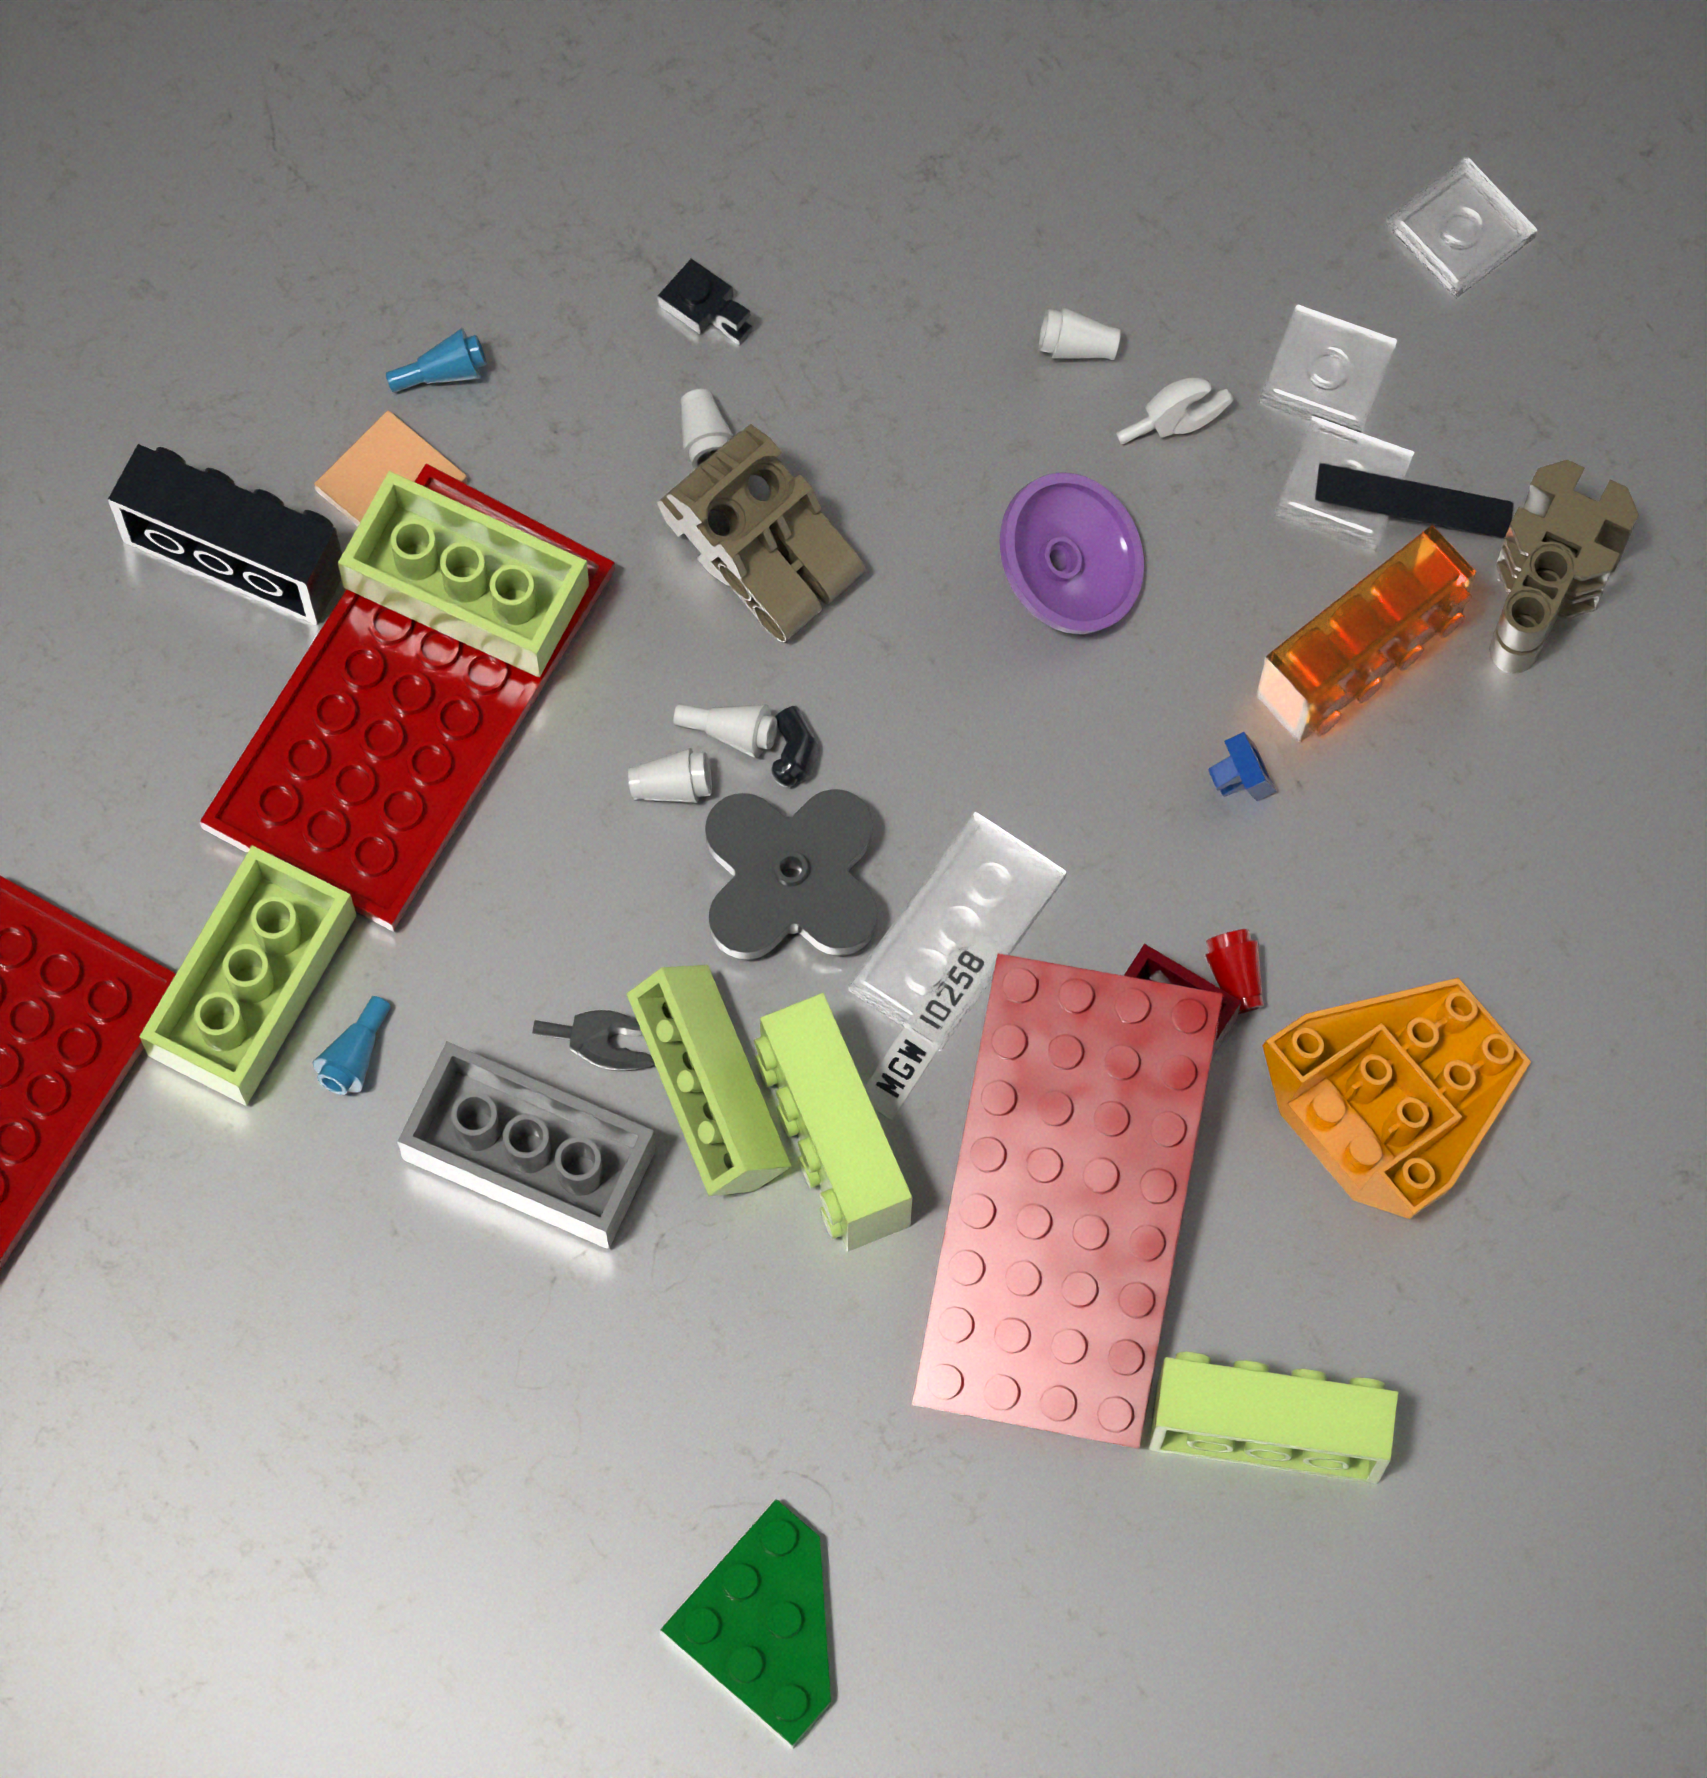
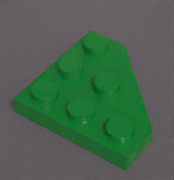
[660,1499,831,1749]

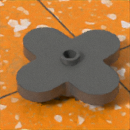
[705,789,877,959]

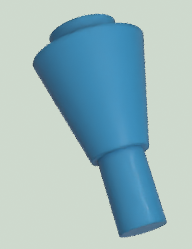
[386,328,487,393]
[312,996,391,1095]

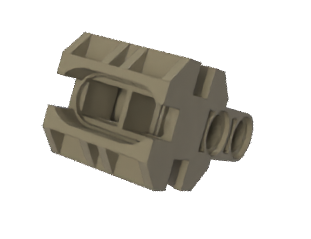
[657,424,866,643]
[1489,460,1639,674]

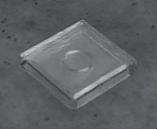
[1386,157,1537,299]
[1259,304,1397,439]
[1275,416,1414,552]

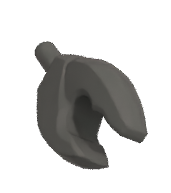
[532,1010,654,1071]

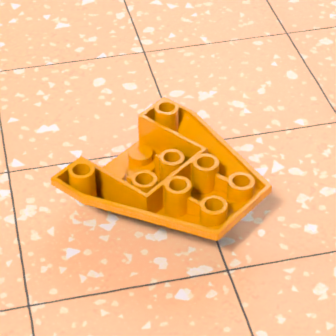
[1262,978,1531,1219]

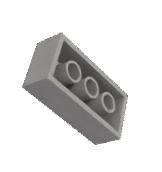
[397,1041,656,1249]

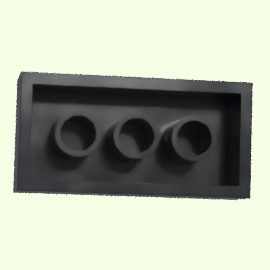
[108,444,342,625]

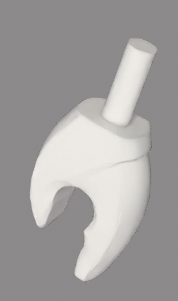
[1116,377,1233,445]

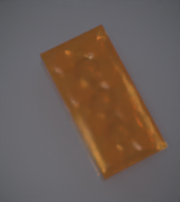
[1256,525,1477,743]

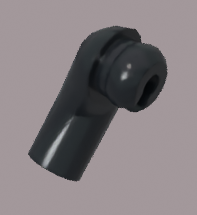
[771,706,819,787]

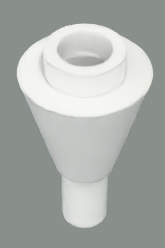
[673,704,777,758]

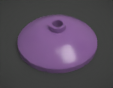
[1000,473,1144,634]

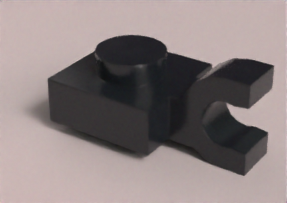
[657,258,753,346]

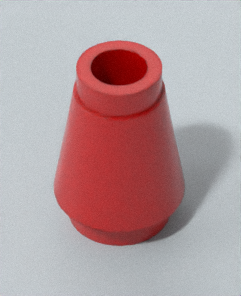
[1204,929,1265,1015]

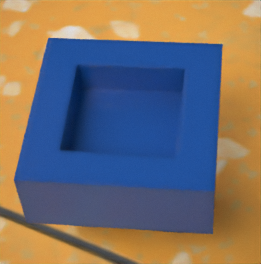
[1208,732,1277,801]

